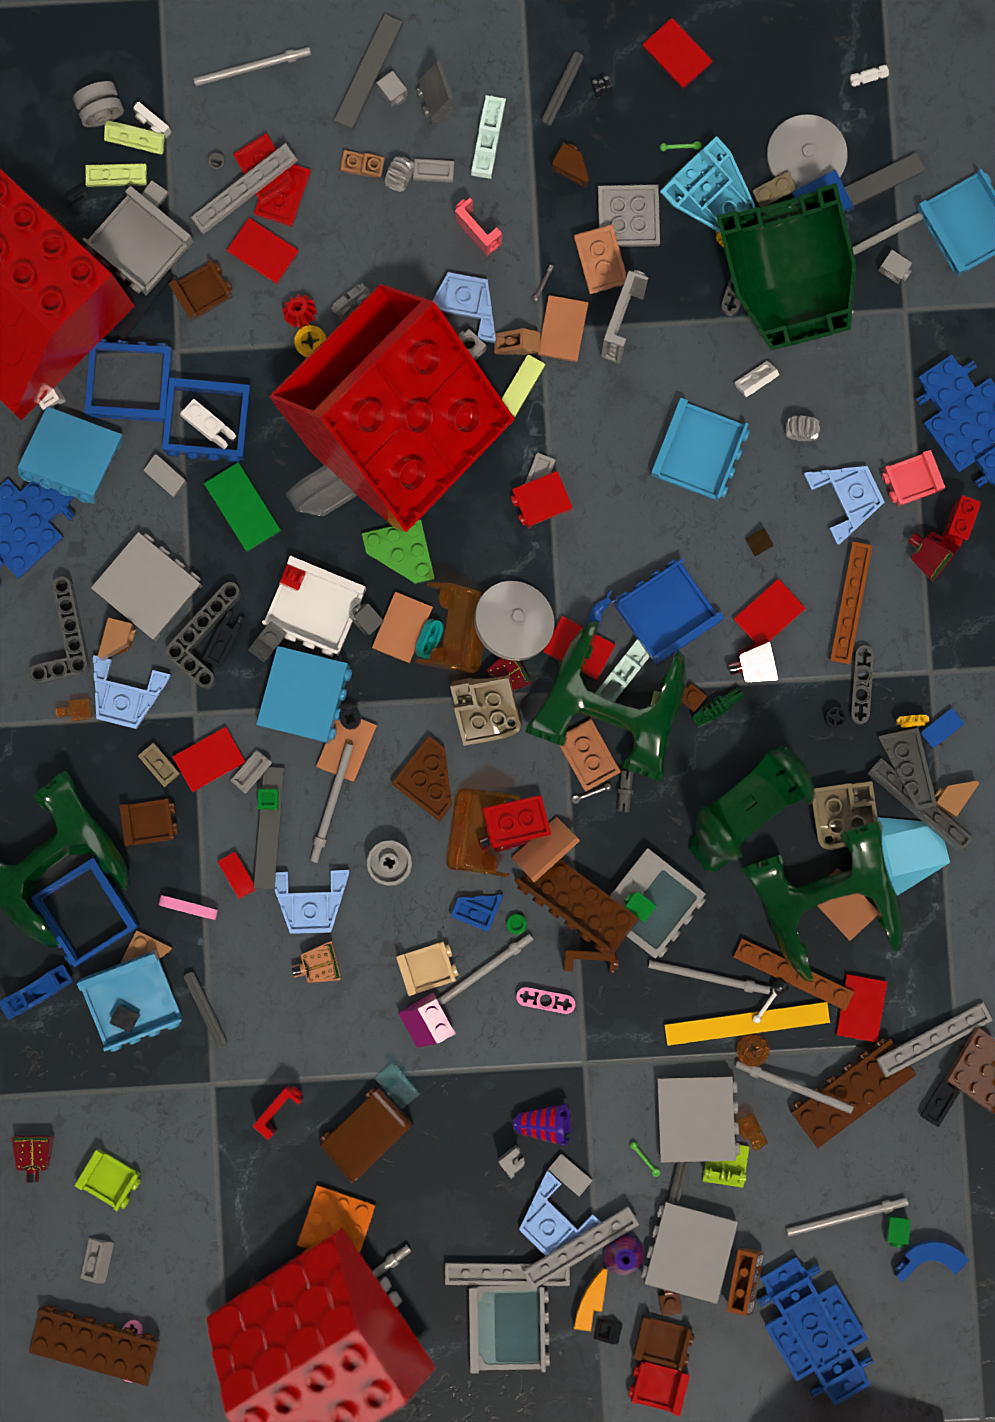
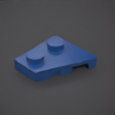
[450,894,503,933]

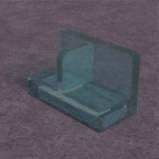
[375,1062,420,1109]

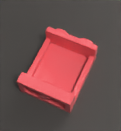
[455,198,502,256]
[881,450,945,507]

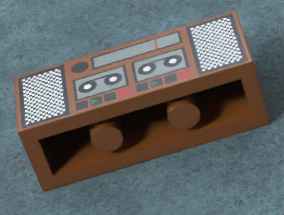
[727,1247,764,1316]

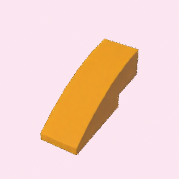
[574,1267,607,1331]

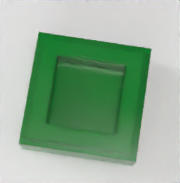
[258,789,279,810]

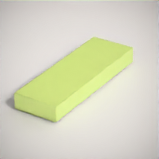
[104,120,165,154]
[86,164,147,187]
[502,355,545,417]

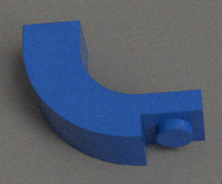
[0,964,73,1020]
[894,1240,969,1282]

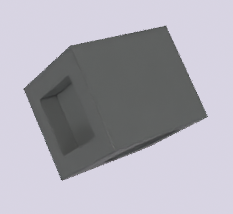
[349,603,384,635]

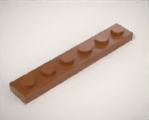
[829,542,873,665]
[733,939,854,1011]

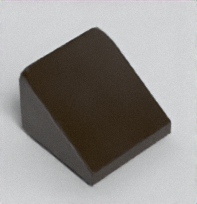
[745,528,774,556]

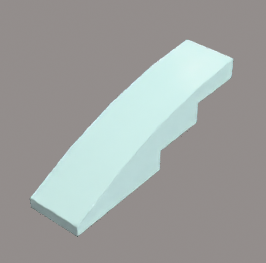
[471,95,506,179]
[595,639,649,703]

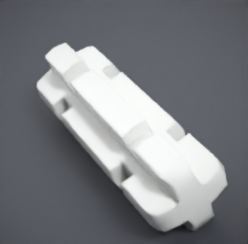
[850,65,889,86]

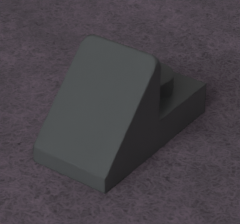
[248,621,287,662]

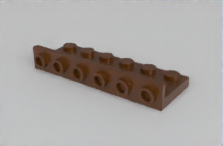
[514,860,640,955]
[790,1037,916,1149]
[29,1305,160,1386]

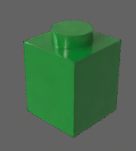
[623,891,657,923]
[885,1215,911,1248]

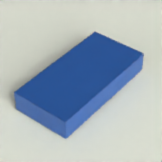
[920,708,965,749]

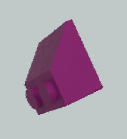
[398,992,455,1048]

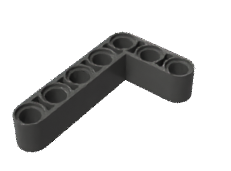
[29,577,90,684]
[166,582,241,689]

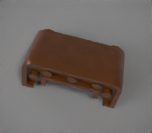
[319,1087,413,1184]

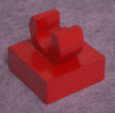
[279,564,306,591]

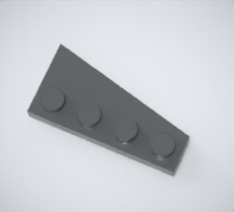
[878,728,937,811]

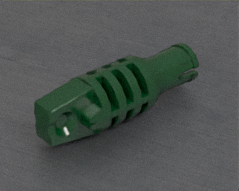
[692,686,745,728]

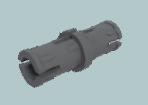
[617,770,634,812]

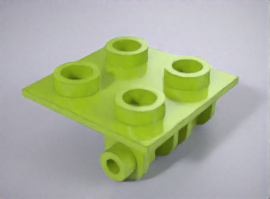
[703,1145,749,1188]

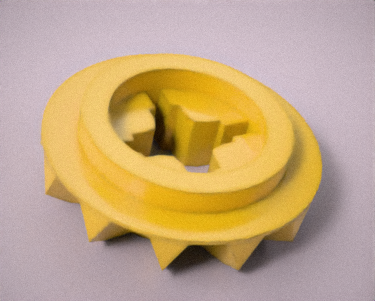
[294,325,326,357]
[896,715,929,727]

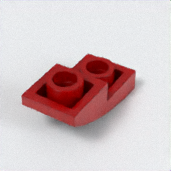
[217,852,257,899]

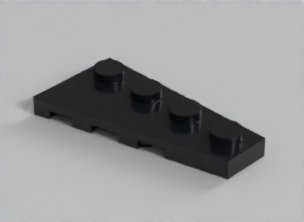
[113,270,173,341]

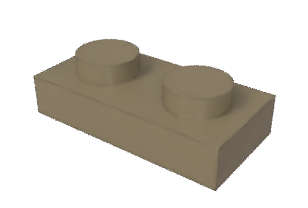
[752,172,797,208]
[138,743,180,787]

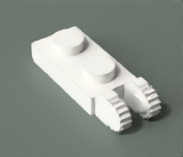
[180,399,236,449]

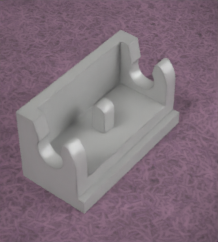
[498,1145,525,1179]

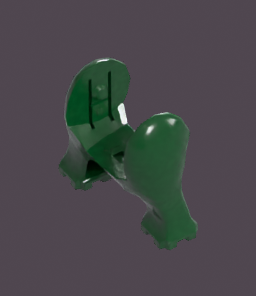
[525,620,686,782]
[689,746,815,873]
[0,771,131,948]
[742,820,903,982]

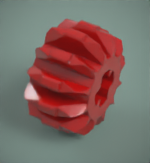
[282,294,317,330]

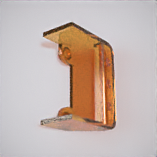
[415,582,484,673]
[446,789,521,878]

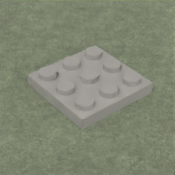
[598,185,660,247]

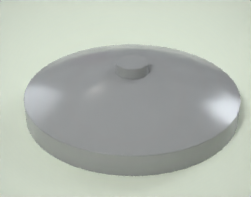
[767,115,847,189]
[474,581,554,661]

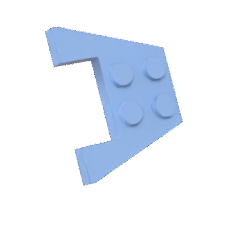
[433,272,496,343]
[804,466,884,545]
[93,655,171,729]
[275,870,350,934]
[519,1171,601,1256]

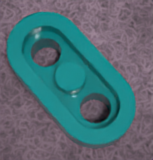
[415,619,443,659]

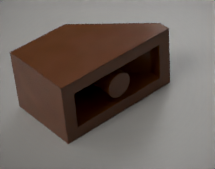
[552,143,589,188]

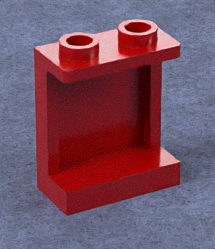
[510,471,573,529]
[942,495,981,547]
[253,1086,304,1140]
[628,1360,690,1416]

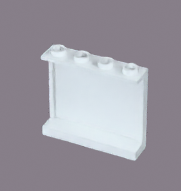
[262,556,366,657]

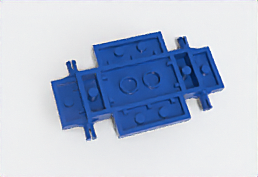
[916,355,995,488]
[0,479,76,586]
[756,1256,874,1406]

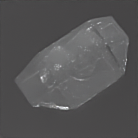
[286,465,358,517]

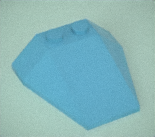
[660,136,756,233]
[878,817,950,896]

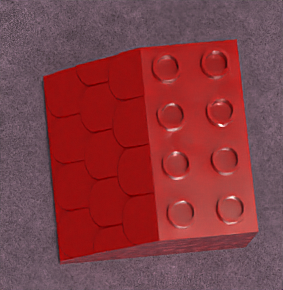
[0,169,135,421]
[269,284,515,532]
[206,1227,436,1422]

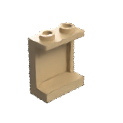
[396,942,459,996]

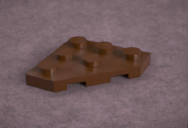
[391,736,452,822]
[944,1027,995,1114]

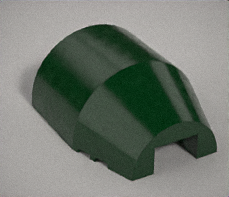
[716,183,856,351]

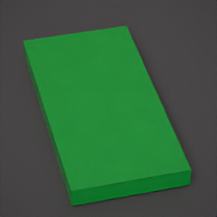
[204,463,281,552]

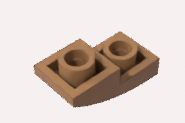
[339,150,384,178]

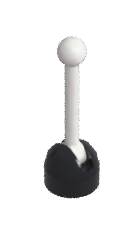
[753,978,790,1023]

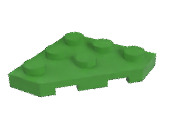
[362,520,435,584]

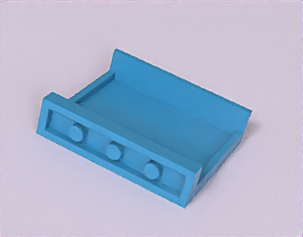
[916,169,995,277]
[651,398,750,501]
[18,407,123,504]
[256,646,352,744]
[77,950,183,1052]

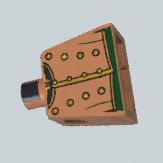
[291,941,342,983]

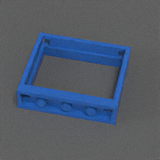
[84,339,173,422]
[162,378,252,463]
[31,858,140,967]

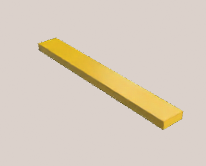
[664,1002,830,1045]

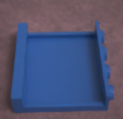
[614,558,725,665]

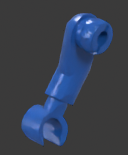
[587,590,619,629]

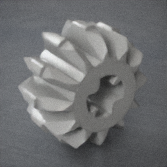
[385,156,414,192]
[786,415,820,442]

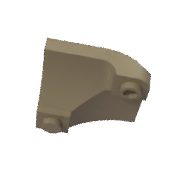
[450,675,522,746]
[813,781,878,850]

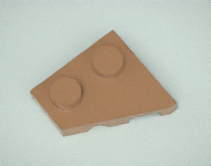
[121,930,172,963]

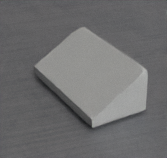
[143,454,187,497]
[80,1237,114,1283]

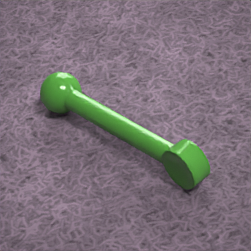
[660,141,701,151]
[630,1141,660,1177]

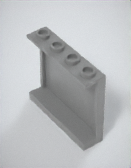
[83,186,194,295]
[601,270,648,364]
[91,532,202,642]
[658,1076,740,1162]
[641,1201,738,1304]

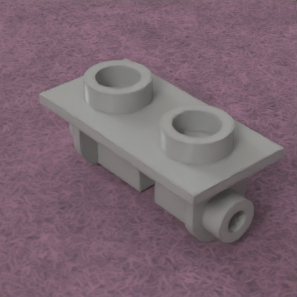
[331,283,371,322]

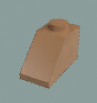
[494,328,540,355]
[98,618,136,660]
[935,781,979,818]

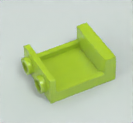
[75,1149,141,1211]

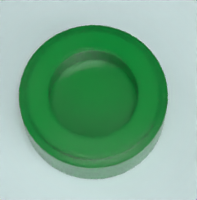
[506,914,527,935]

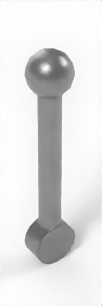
[532,264,554,303]
[572,783,612,803]

